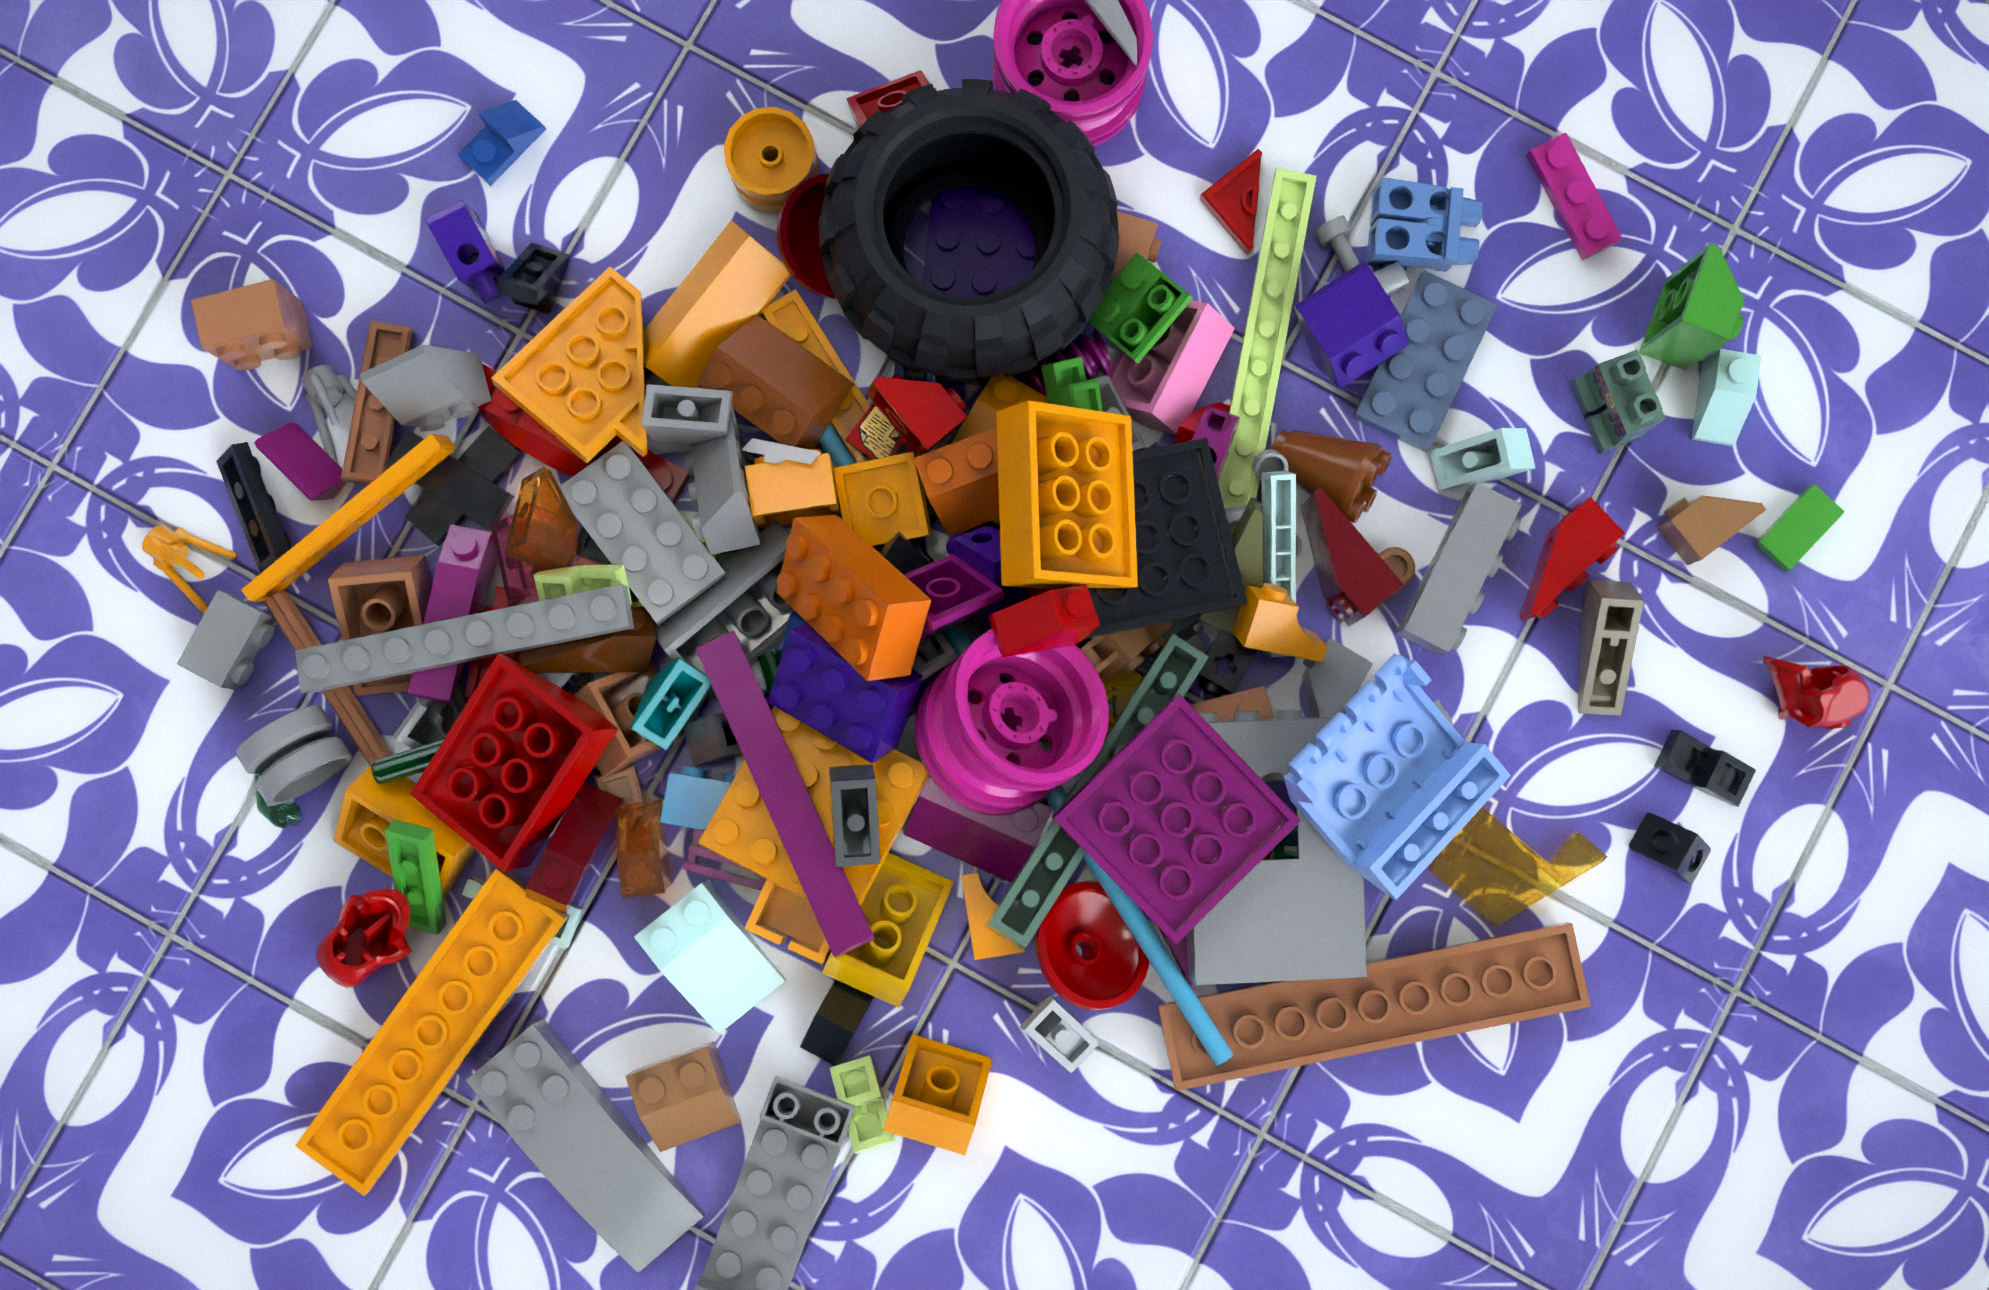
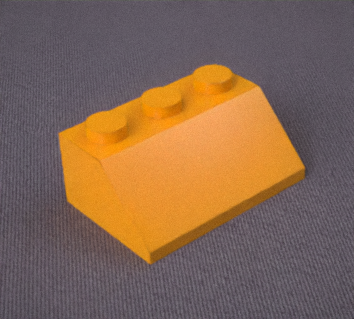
[333,759,476,901]

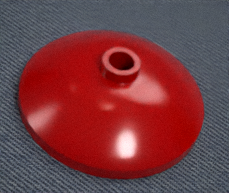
[1034,881,1150,1010]

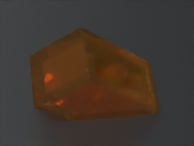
[505,467,579,570]
[617,800,672,898]

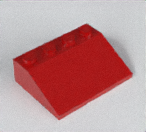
[410,654,619,872]

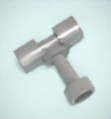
[1315,215,1409,296]

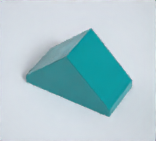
[630,657,711,750]

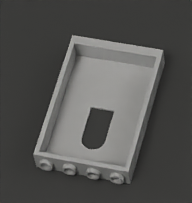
[1186,708,1367,985]

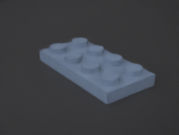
[1352,270,1498,452]

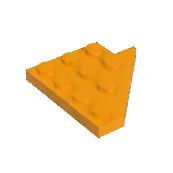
[491,267,648,463]

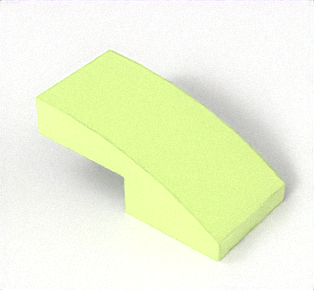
[533,564,632,605]
[830,1055,896,1154]

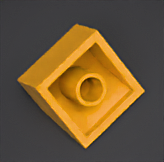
[883,1034,993,1155]

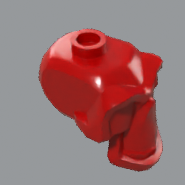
[1763,656,1870,729]
[316,888,412,988]

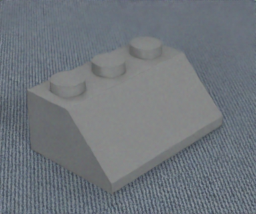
[685,403,760,555]

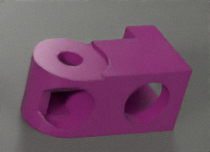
[1191,406,1240,482]

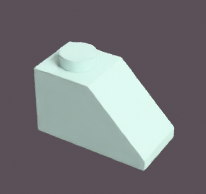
[1691,349,1762,446]
[1430,428,1535,491]

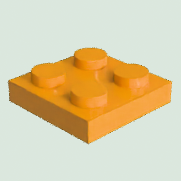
[833,452,932,547]

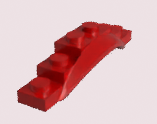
[476,364,690,505]

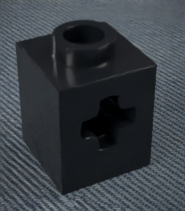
[1196,629,1258,698]

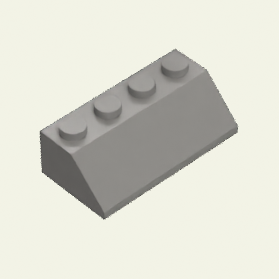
[653,520,793,700]

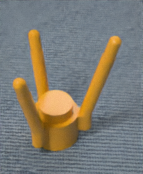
[142,524,237,614]

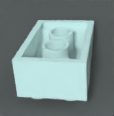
[634,882,786,1034]

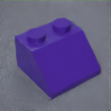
[1294,261,1409,389]

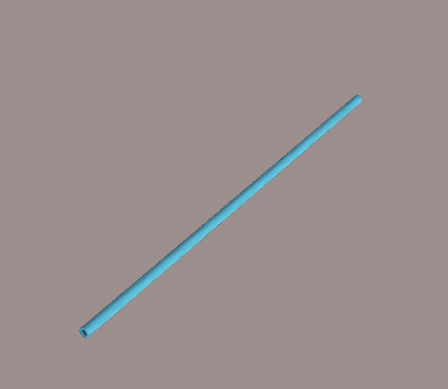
[760,314,1234,1066]

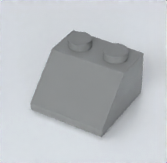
[360,345,492,432]

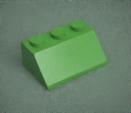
[1638,242,1745,370]

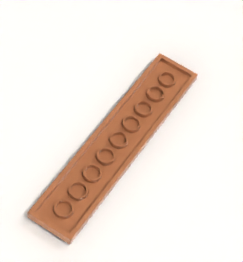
[1157,922,1591,1091]

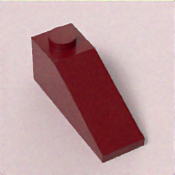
[526,782,622,915]

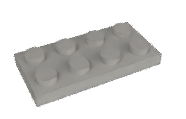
[555,441,726,625]

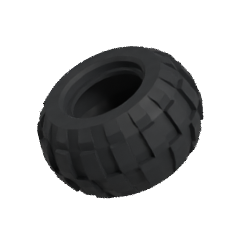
[819,79,1119,382]

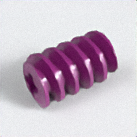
[1023,329,1113,397]

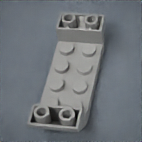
[694,1075,856,1290]

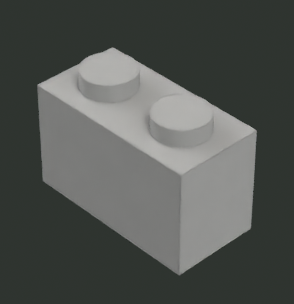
[177,590,275,690]

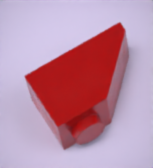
[989,584,1100,658]

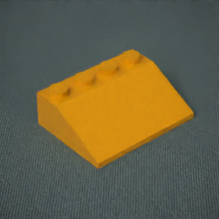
[996,400,1138,588]

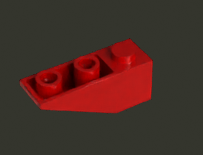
[1519,496,1625,621]

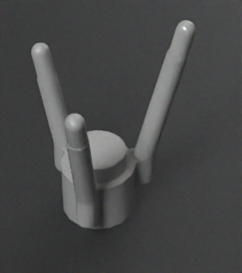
[301,365,397,461]

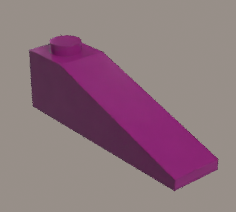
[408,524,500,704]

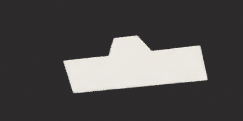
[741,438,821,464]

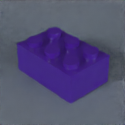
[767,622,923,764]

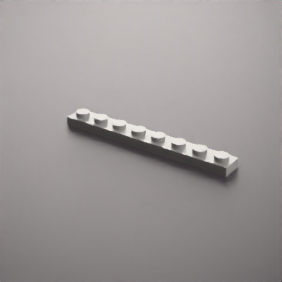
[295,584,634,694]

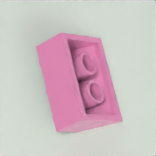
[1111,300,1235,435]

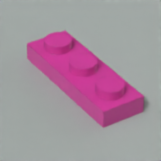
[1526,133,1623,261]

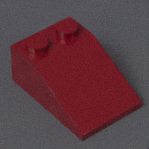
[1300,487,1404,626]

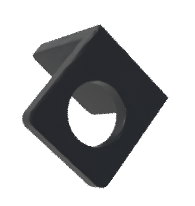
[1629,813,1711,884]

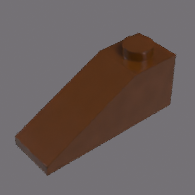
[517,607,656,673]

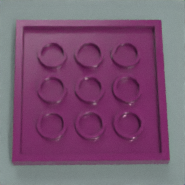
[1052,694,1301,945]

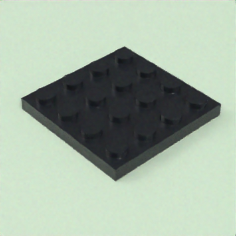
[1083,438,1247,640]

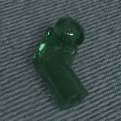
[254,774,301,828]

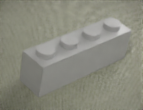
[1395,482,1522,656]

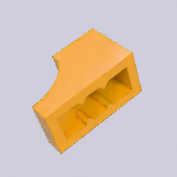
[1232,583,1328,662]
[961,872,1032,960]

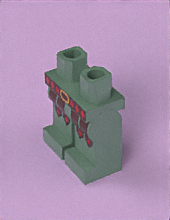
[1569,350,1666,454]

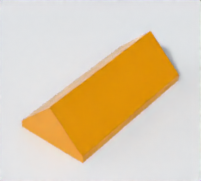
[643,220,791,388]

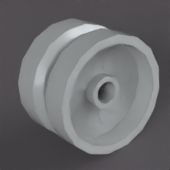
[236,705,352,806]

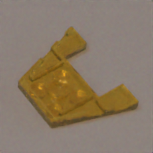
[1429,773,1608,926]

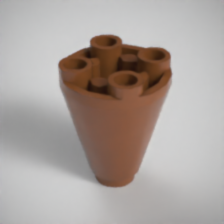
[1271,430,1392,523]

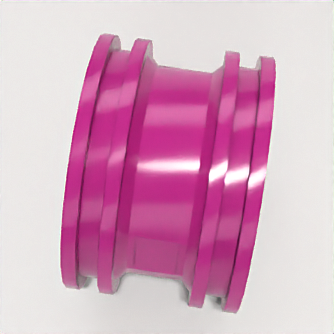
[993,0,1153,146]
[914,629,1109,815]

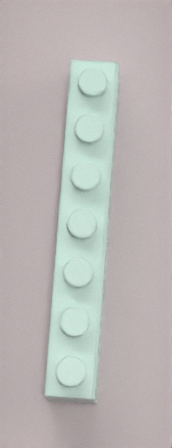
[1262,471,1296,658]

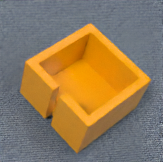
[745,449,842,529]
[744,879,831,964]

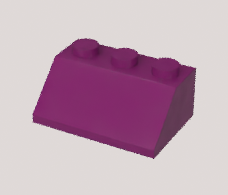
[904,775,1053,883]

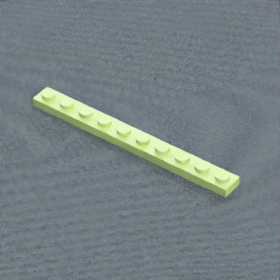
[1218,168,1317,535]

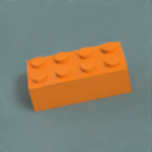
[776,515,931,681]

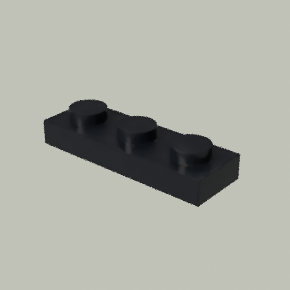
[216,442,291,574]

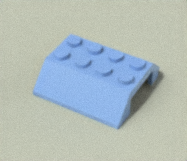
[1284,653,1511,900]

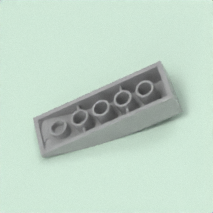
[465,1019,705,1273]

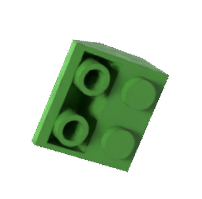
[1088,252,1193,363]

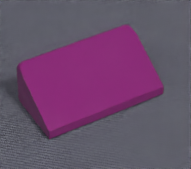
[254,423,347,501]

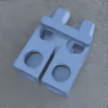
[1366,177,1483,272]

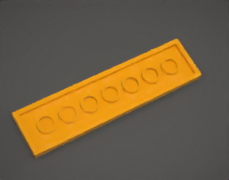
[295,868,569,1196]

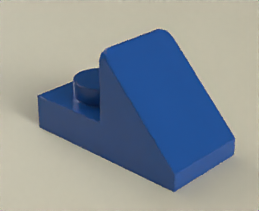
[458,100,546,186]

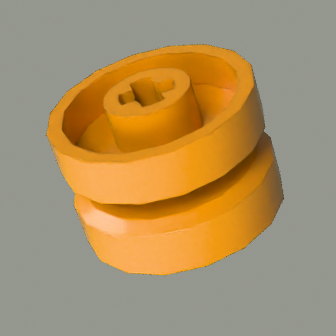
[724,107,819,213]

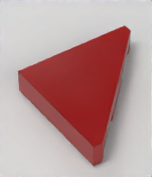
[1199,148,1262,255]

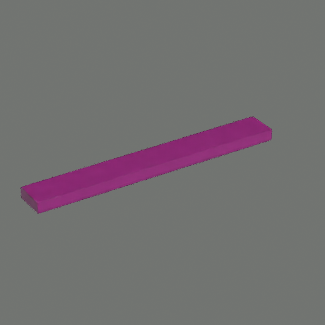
[695,631,875,958]

